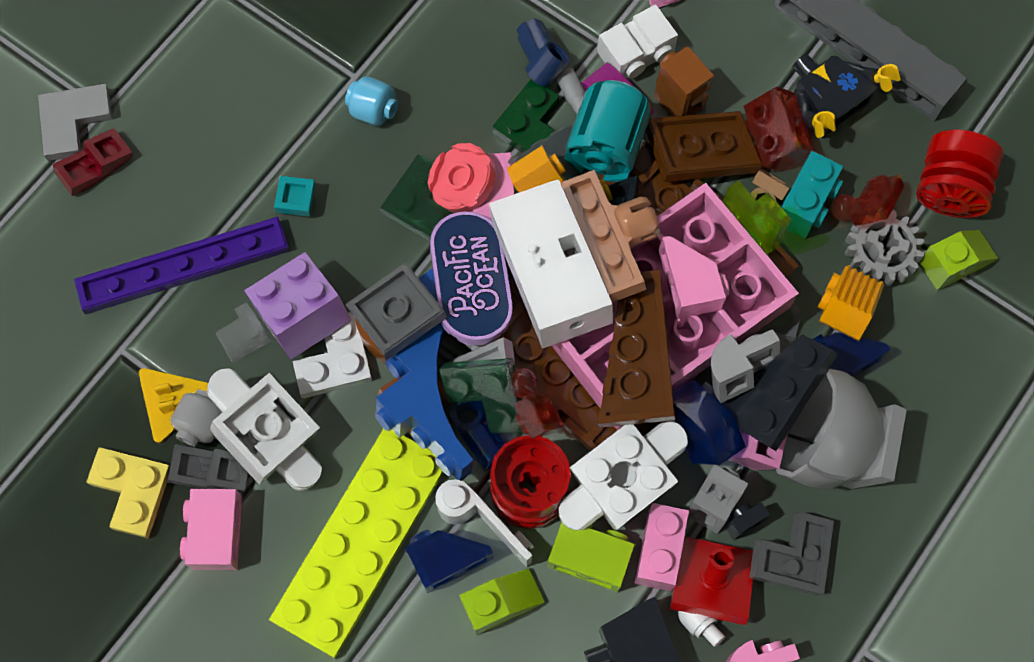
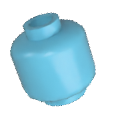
[345,76,399,126]

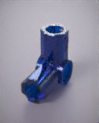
[450,378,522,471]

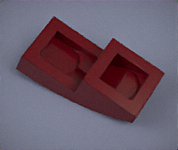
[53,128,133,196]

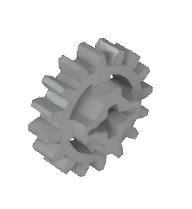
[845,209,924,286]

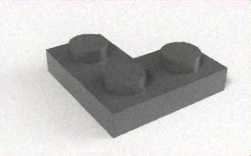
[749,512,834,596]

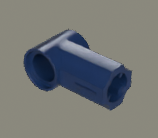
[517,18,570,87]

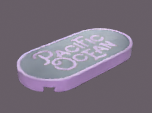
[430,211,512,345]

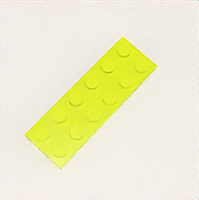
[269,428,444,659]

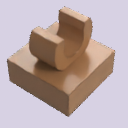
[749,169,792,211]

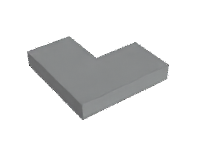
[38,84,112,161]

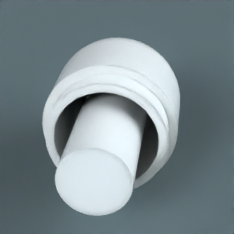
[678,611,725,647]

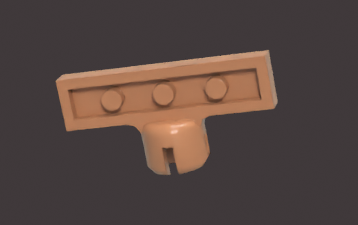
[561,170,660,302]

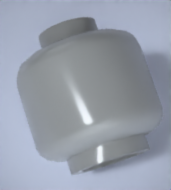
[170,389,223,447]

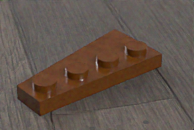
[597,270,675,428]

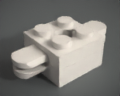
[207,368,322,491]
[559,421,688,531]

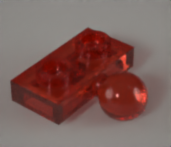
[831,174,904,227]
[508,368,565,439]

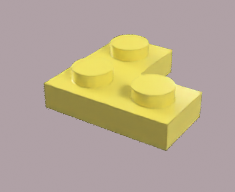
[87,447,170,539]

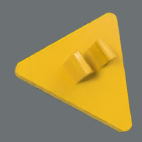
[139,368,209,443]

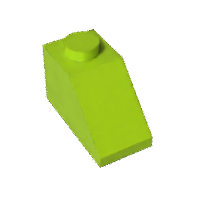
[919,230,998,291]
[459,568,545,636]

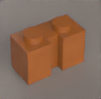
[654,46,714,116]

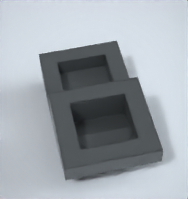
[167,444,248,493]

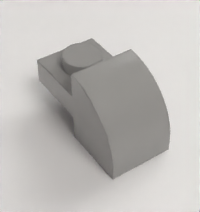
[711,329,780,403]
[688,464,748,534]

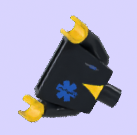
[792,54,901,139]

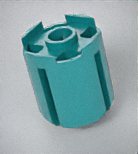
[564,80,651,182]

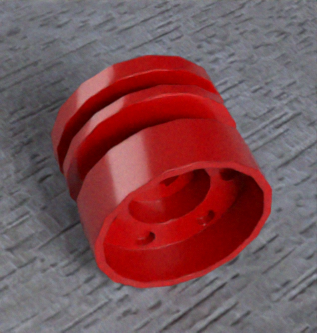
[916,129,1004,218]
[490,435,571,529]

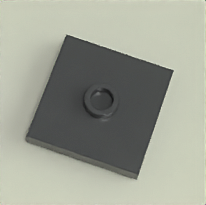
[346,262,447,360]

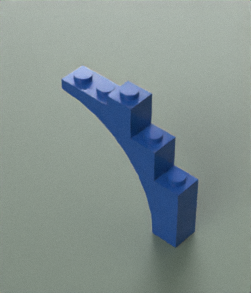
[375,268,473,481]

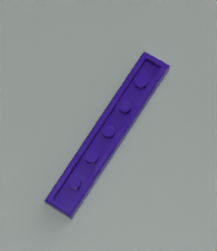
[74,216,290,315]

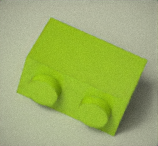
[547,522,635,593]

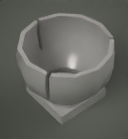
[776,369,907,490]

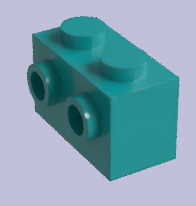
[774,151,843,239]

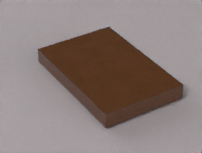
[646,111,763,182]

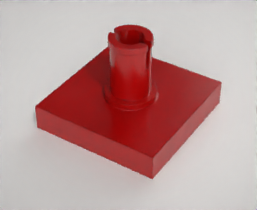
[670,536,753,625]

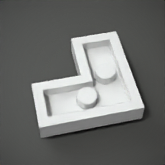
[293,312,372,399]

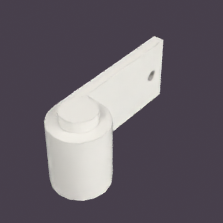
[435,479,534,567]

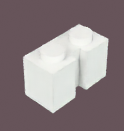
[597,4,678,78]

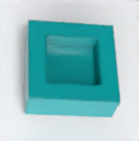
[274,176,316,217]

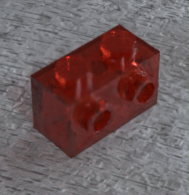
[743,86,815,172]

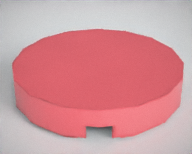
[428,143,496,213]

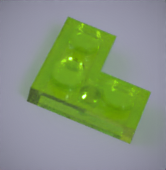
[723,180,792,255]

